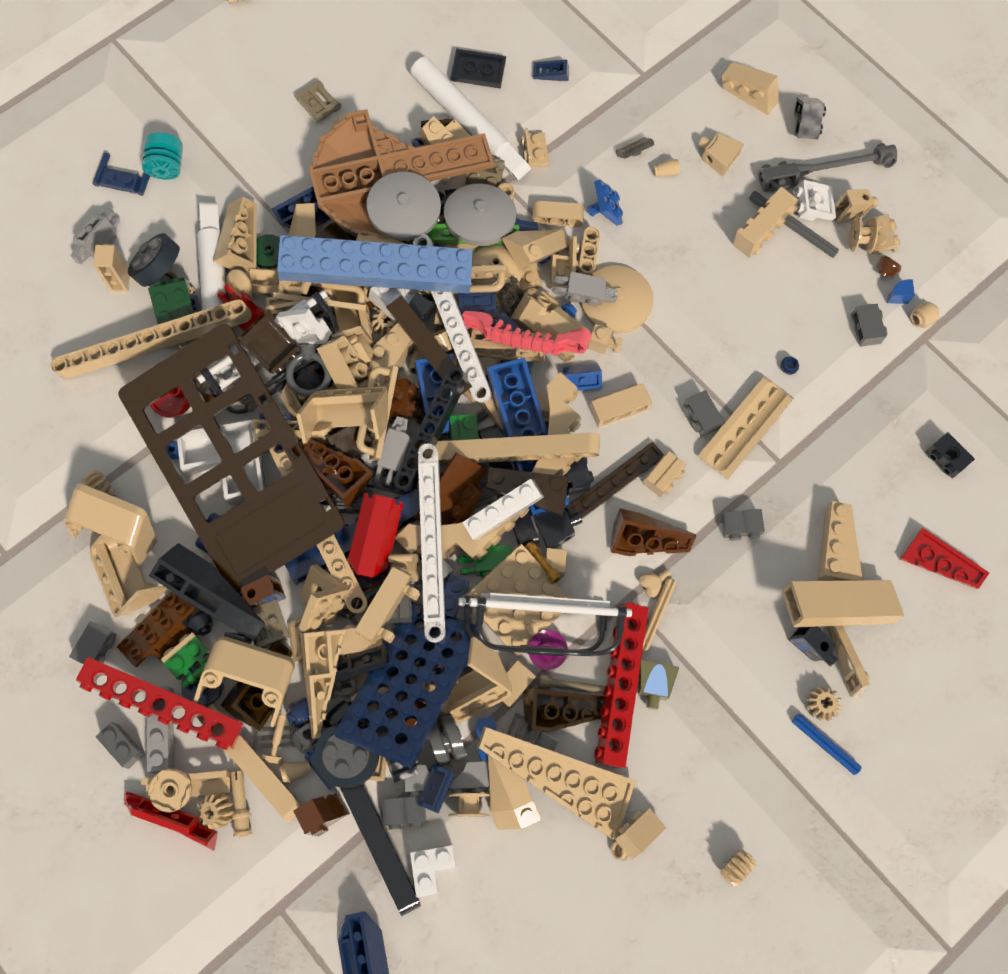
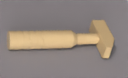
[262,714,287,764]

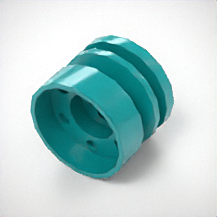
[142,132,183,180]

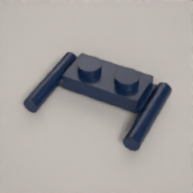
[92,153,150,196]

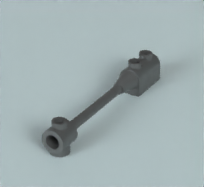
[758,143,897,192]

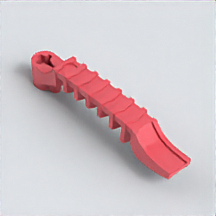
[462,311,592,356]

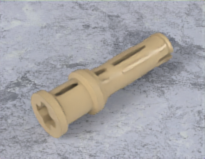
[230,771,252,838]

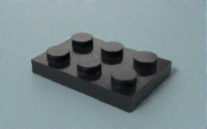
[451,49,506,89]

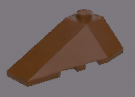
[292,439,373,508]
[610,508,696,556]

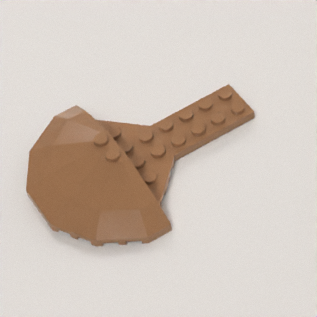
[309,109,494,239]

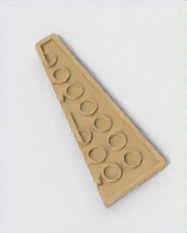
[477,727,636,840]

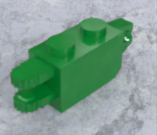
[459,545,513,578]

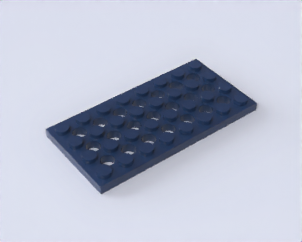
[334,601,483,768]

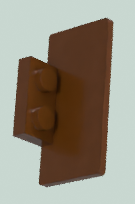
[415,452,487,526]
[117,592,195,667]

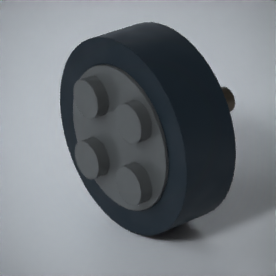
[128,233,180,287]
[314,723,379,788]

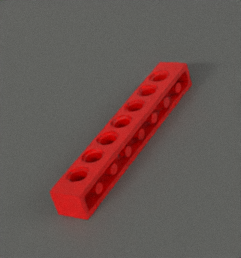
[594,602,649,768]
[75,657,244,750]

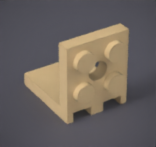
[299,564,350,633]

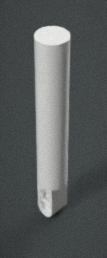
[411,56,531,181]
[197,202,230,347]

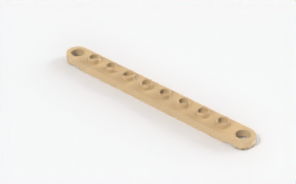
[270,446,368,614]

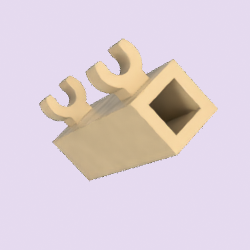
[355,567,420,644]

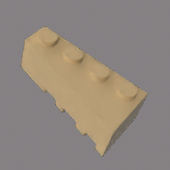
[733,187,798,258]
[317,335,380,389]

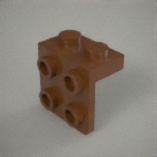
[389,378,424,425]

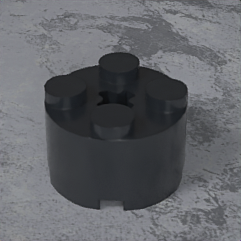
[561,457,594,496]

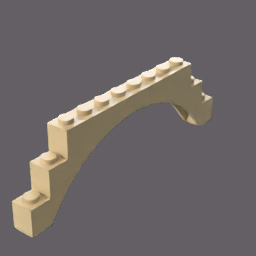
[395,372,581,561]

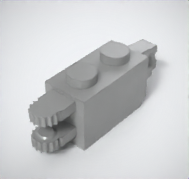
[70,208,120,264]
[552,272,618,306]
[374,416,410,486]

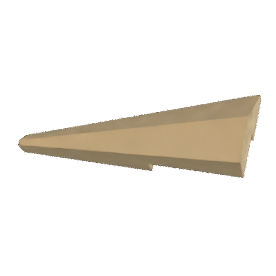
[300,629,346,739]

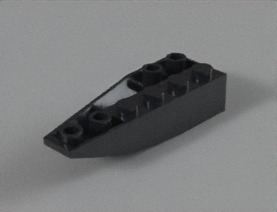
[148,543,266,641]

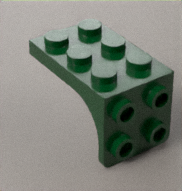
[148,277,198,343]

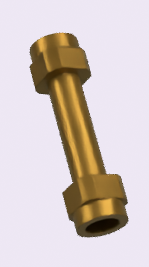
[525,541,562,584]

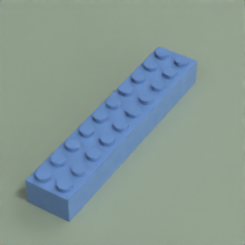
[277,235,472,294]

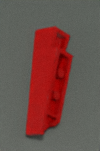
[124,791,218,851]

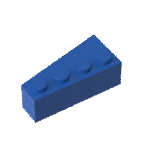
[415,354,453,435]

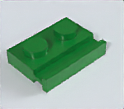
[449,414,479,441]

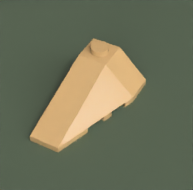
[288,203,317,238]
[502,229,570,271]
[487,754,540,830]

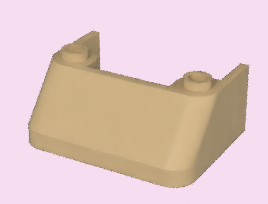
[324,286,377,348]
[296,387,388,443]
[64,484,157,566]
[90,535,168,617]
[193,636,295,727]
[416,637,512,722]

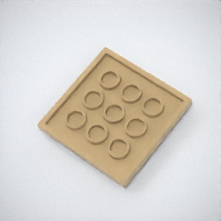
[463,544,570,657]

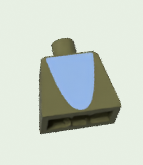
[638,660,679,710]

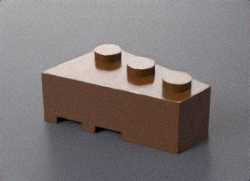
[293,792,350,837]

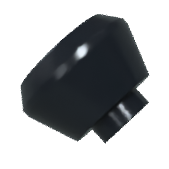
[186,611,213,636]

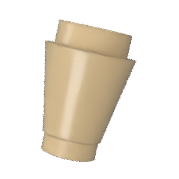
[654,158,680,176]
[279,760,311,783]

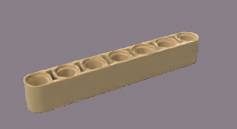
[197,703,302,823]

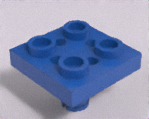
[587,179,623,226]

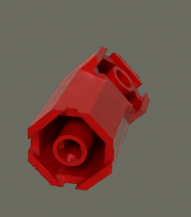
[348,493,404,579]

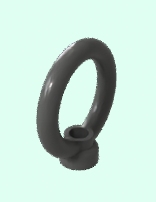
[285,346,332,397]

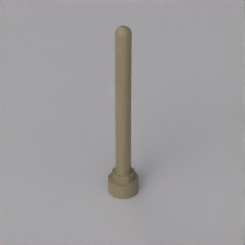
[538,673,622,694]

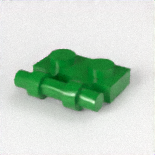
[164,636,210,689]

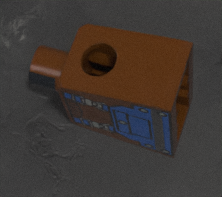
[241,575,286,608]

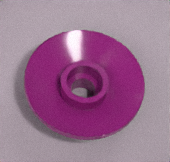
[529,630,568,670]

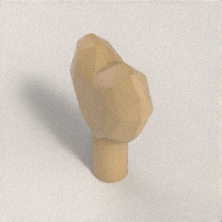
[639,569,671,598]

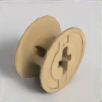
[849,216,878,254]
[448,793,490,817]

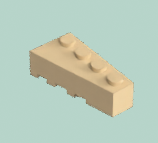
[213,197,257,273]
[365,323,415,387]
[817,501,863,581]

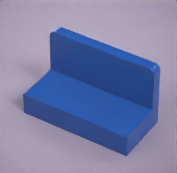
[562,363,602,391]

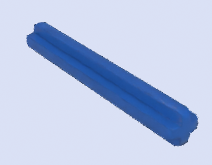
[792,714,862,775]

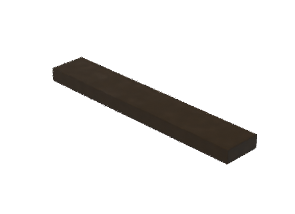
[386,295,472,395]
[565,442,664,519]

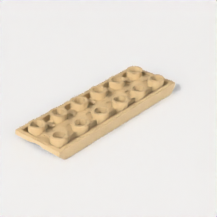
[698,376,794,479]

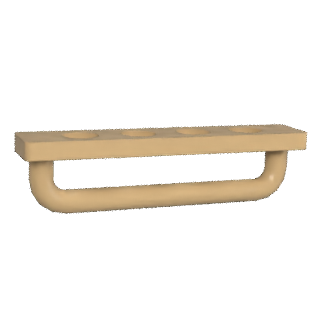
[424,265,510,294]
[273,282,368,311]
[356,365,399,461]

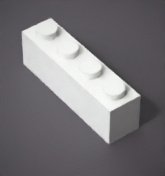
[462,479,544,540]

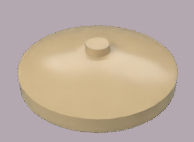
[581,265,653,334]

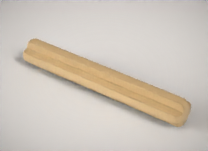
[643,578,676,651]

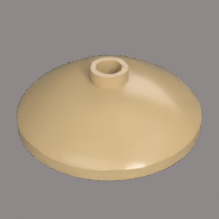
[471,244,523,295]

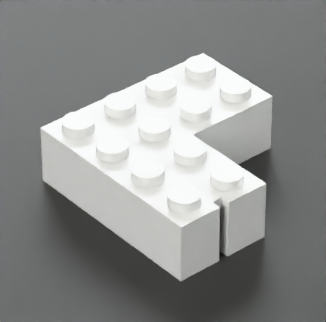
[177,420,266,505]

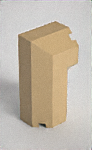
[511,288,591,363]

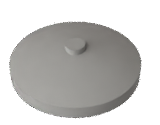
[367,172,441,241]
[444,184,516,246]

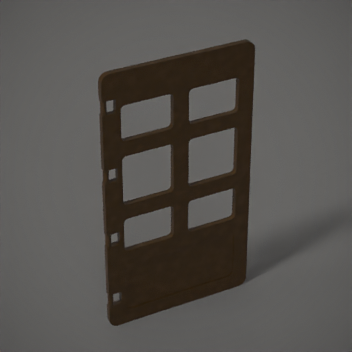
[118,323,345,593]

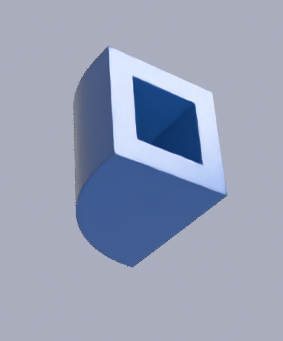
[887,279,915,304]

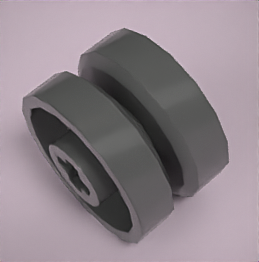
[428,714,467,767]

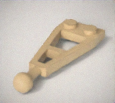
[827,626,870,698]

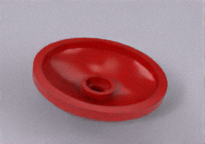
[149,363,195,418]

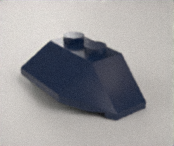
[271,186,331,229]
[338,911,389,974]

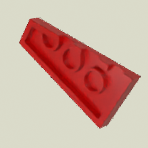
[899,528,989,589]

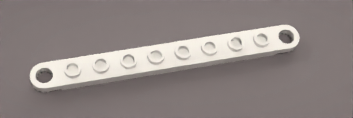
[413,234,492,403]
[418,443,446,643]

